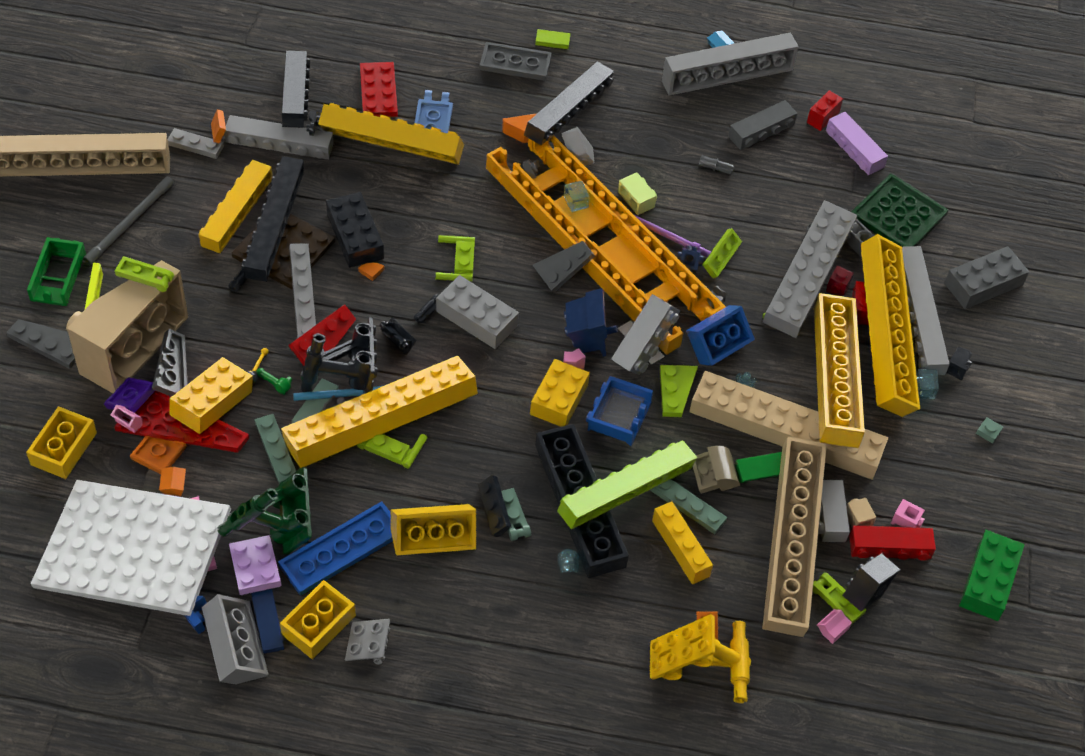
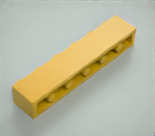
[199,160,273,253]

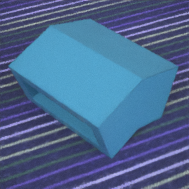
[707,31,734,48]

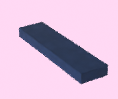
[251,588,284,654]

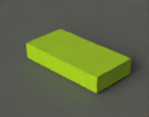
[535,29,570,49]

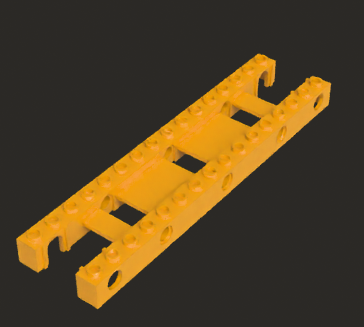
[486,135,726,355]

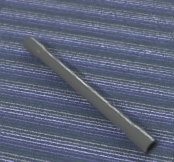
[83,176,174,266]

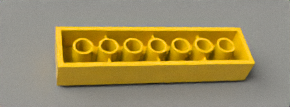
[318,103,464,165]

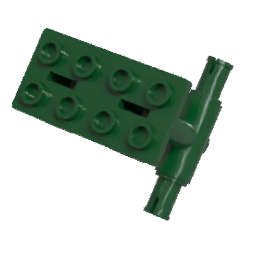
[217,467,312,555]

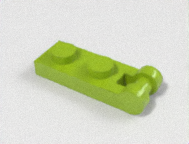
[115,256,174,292]
[812,573,866,625]

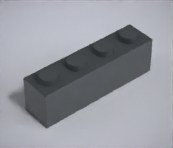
[728,100,798,150]

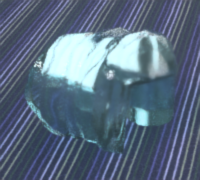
[736,372,756,388]
[557,549,580,573]

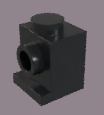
[946,347,972,381]

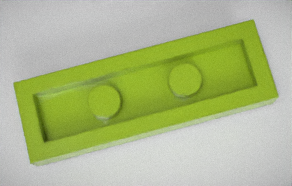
[702,228,742,278]

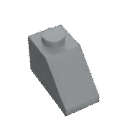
[562,127,594,167]

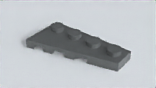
[6,319,76,369]
[152,329,188,397]

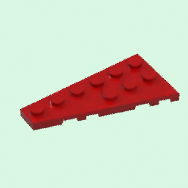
[115,390,249,453]

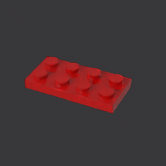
[360,62,398,117]

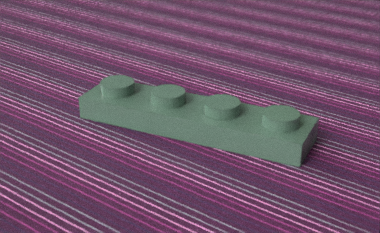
[254,414,296,485]
[650,479,727,534]

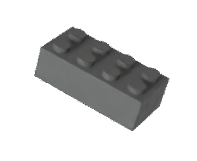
[944,246,1029,309]

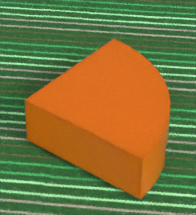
[358,263,385,281]

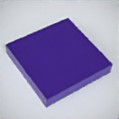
[104,377,155,413]

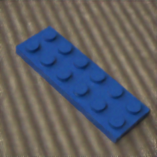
[278,501,393,596]

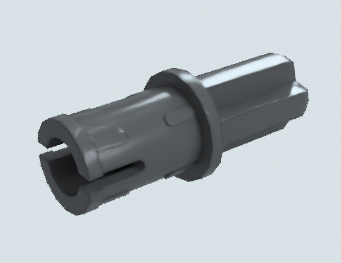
[699,155,734,174]

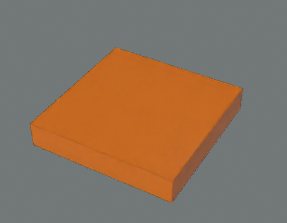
[130,436,187,474]

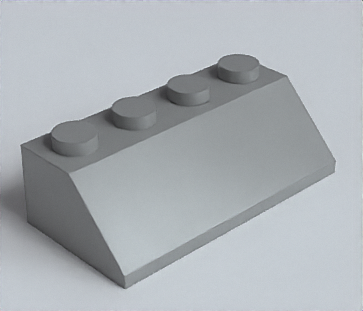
[202,594,269,684]

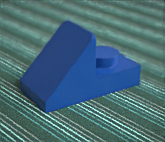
[184,596,207,634]

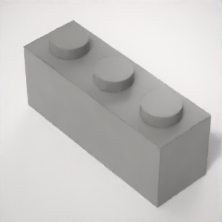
[818,480,850,542]

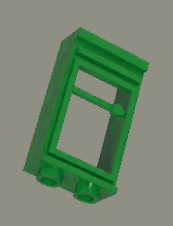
[27,237,86,306]

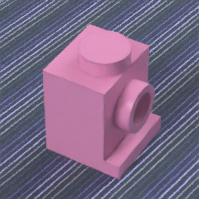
[891,499,925,528]

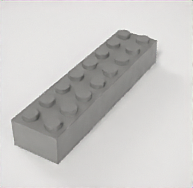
[662,32,798,95]
[762,200,857,338]

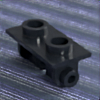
[380,317,417,355]

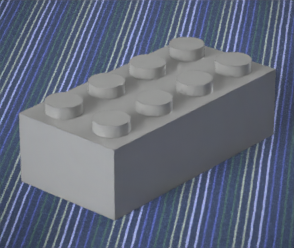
[436,275,519,349]
[611,294,680,375]

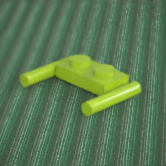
[436,235,475,282]
[357,434,427,469]

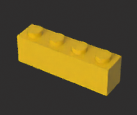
[652,501,713,585]

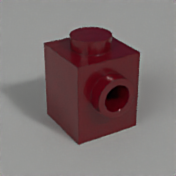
[826,266,854,297]

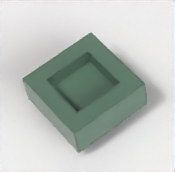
[976,417,1003,444]

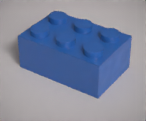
[686,305,755,366]

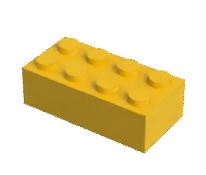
[170,357,253,434]

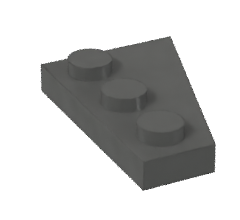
[533,241,595,292]

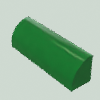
[735,452,782,483]

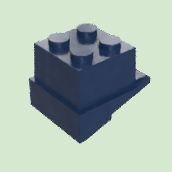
[564,288,618,357]

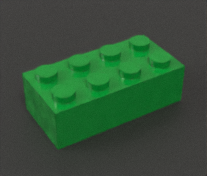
[959,530,1025,621]

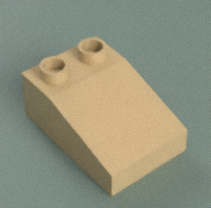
[66,260,188,393]

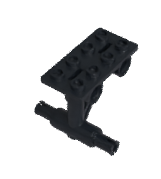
[300,317,378,394]

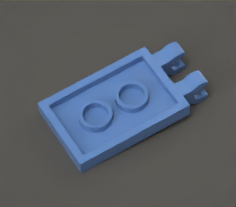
[414,90,453,133]

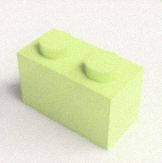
[618,172,657,215]

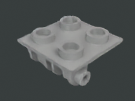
[345,619,390,664]

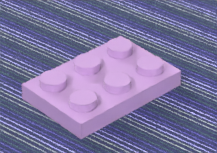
[229,535,281,595]

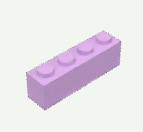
[826,112,888,175]

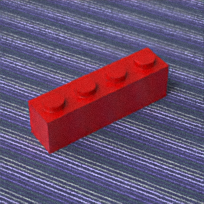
[849,525,936,560]

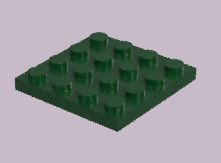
[851,173,949,247]

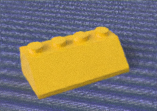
[391,504,476,555]

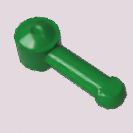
[256,368,293,395]

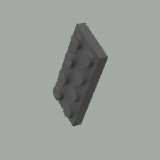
[479,42,552,81]

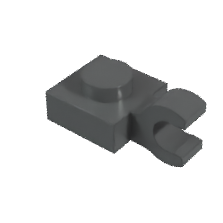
[522,159,540,179]

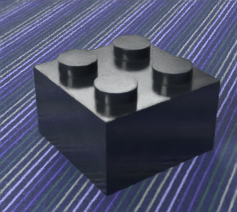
[842,553,900,612]

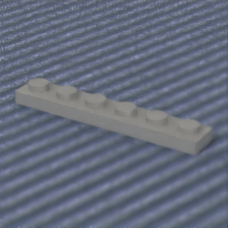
[289,244,316,338]

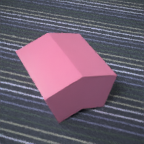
[563,348,586,370]
[110,405,143,433]
[817,609,852,644]

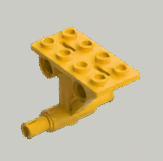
[650,614,751,703]

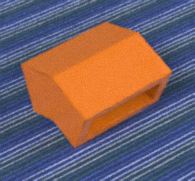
[159,467,186,497]

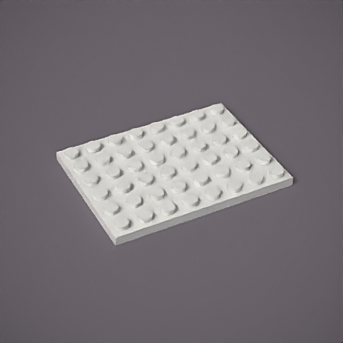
[31,480,231,616]

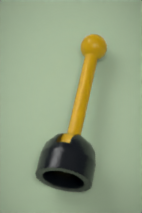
[246,348,269,387]

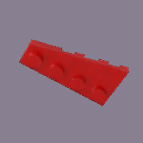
[288,304,356,366]

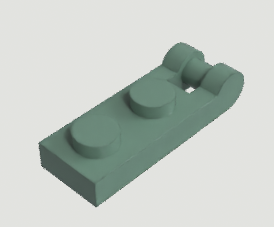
[501,488,531,541]

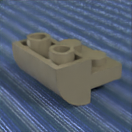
[693,446,740,494]

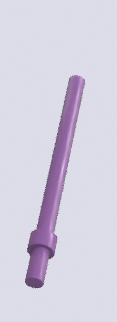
[633,214,711,257]

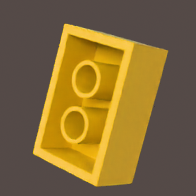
[530,359,590,427]
[26,406,97,479]
[280,580,356,660]

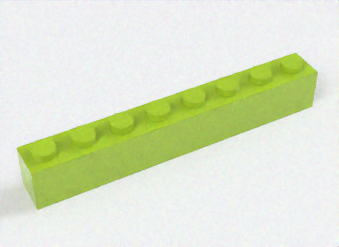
[557,440,697,529]

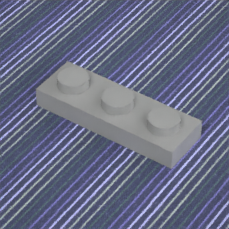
[167,128,224,159]

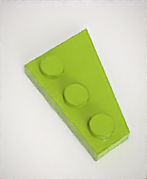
[660,365,698,417]

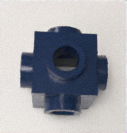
[677,245,703,272]

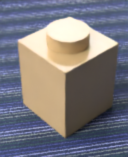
[846,498,876,527]

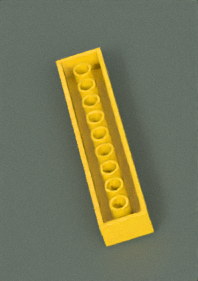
[861,234,920,417]
[814,293,865,448]
[281,356,478,468]

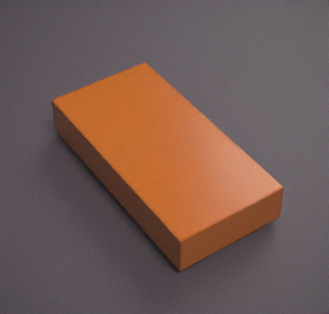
[211,109,226,143]

